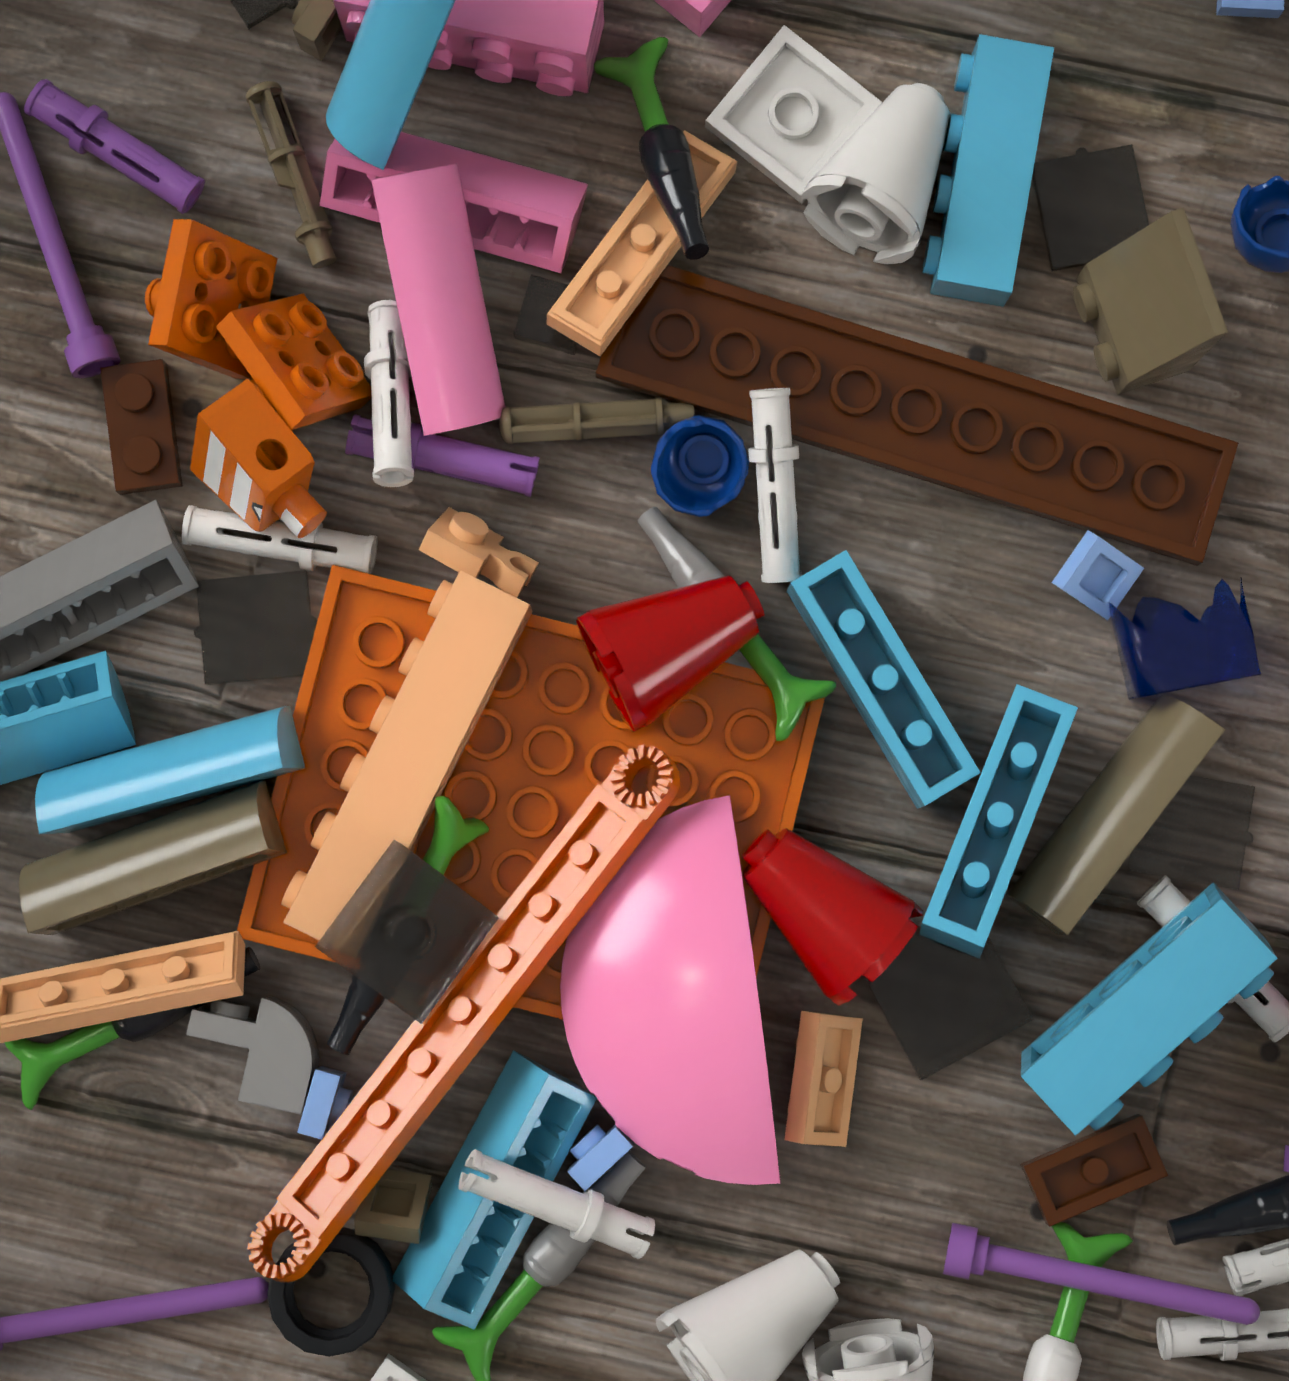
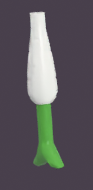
[1023,1222,1133,1381]

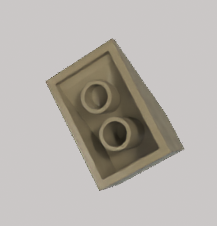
[1073,207,1228,395]

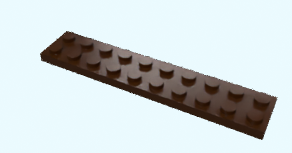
[595,265,1239,566]

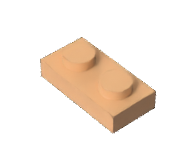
[784,1011,863,1147]

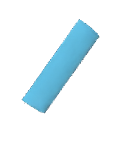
[326,0,455,170]
[0,651,136,785]
[35,706,305,834]
[393,1050,597,1330]

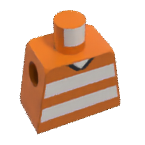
[190,378,327,538]

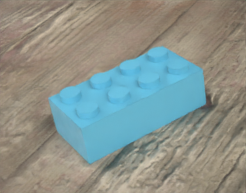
[1021,882,1278,1136]

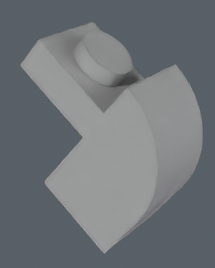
[186,996,320,1115]

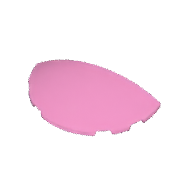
[560,795,780,1185]

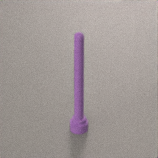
[0,92,121,378]
[943,1223,1260,1325]
[0,1277,269,1351]

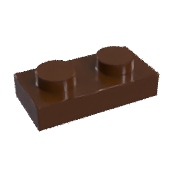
[100,359,183,495]
[1020,1114,1168,1227]

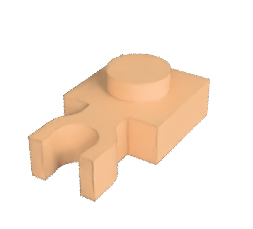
[419,507,539,598]

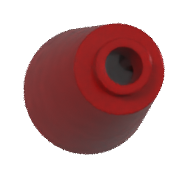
[576,575,765,732]
[742,828,924,1006]

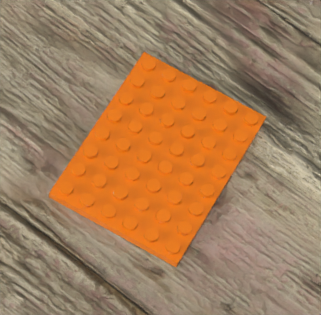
[237,565,825,1019]

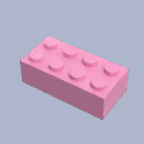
[333,0,604,96]

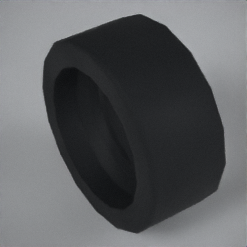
[267,1227,395,1357]

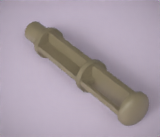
[246,81,337,268]
[499,397,694,444]

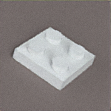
[705,25,882,204]

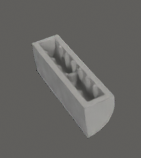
[0,500,199,682]

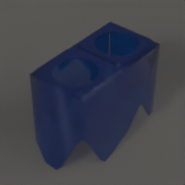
[1109,577,1261,700]

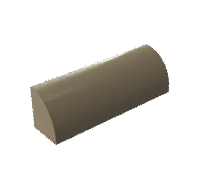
[1006,695,1225,935]
[19,780,287,935]

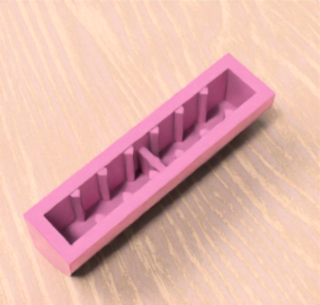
[320,132,588,273]
[371,163,505,436]

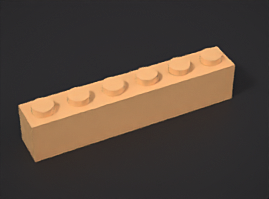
[281,570,533,958]

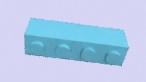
[922,34,1054,307]
[786,550,981,809]
[919,684,1078,959]

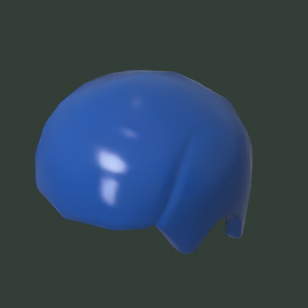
[1230,176,1289,273]
[651,415,750,517]

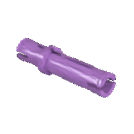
[24,79,205,214]
[345,414,540,497]

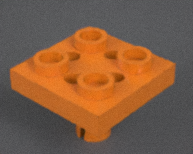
[145,219,278,380]
[216,293,372,430]

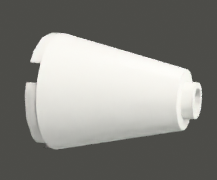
[801,83,950,264]
[656,1249,840,1381]
[802,1318,934,1381]

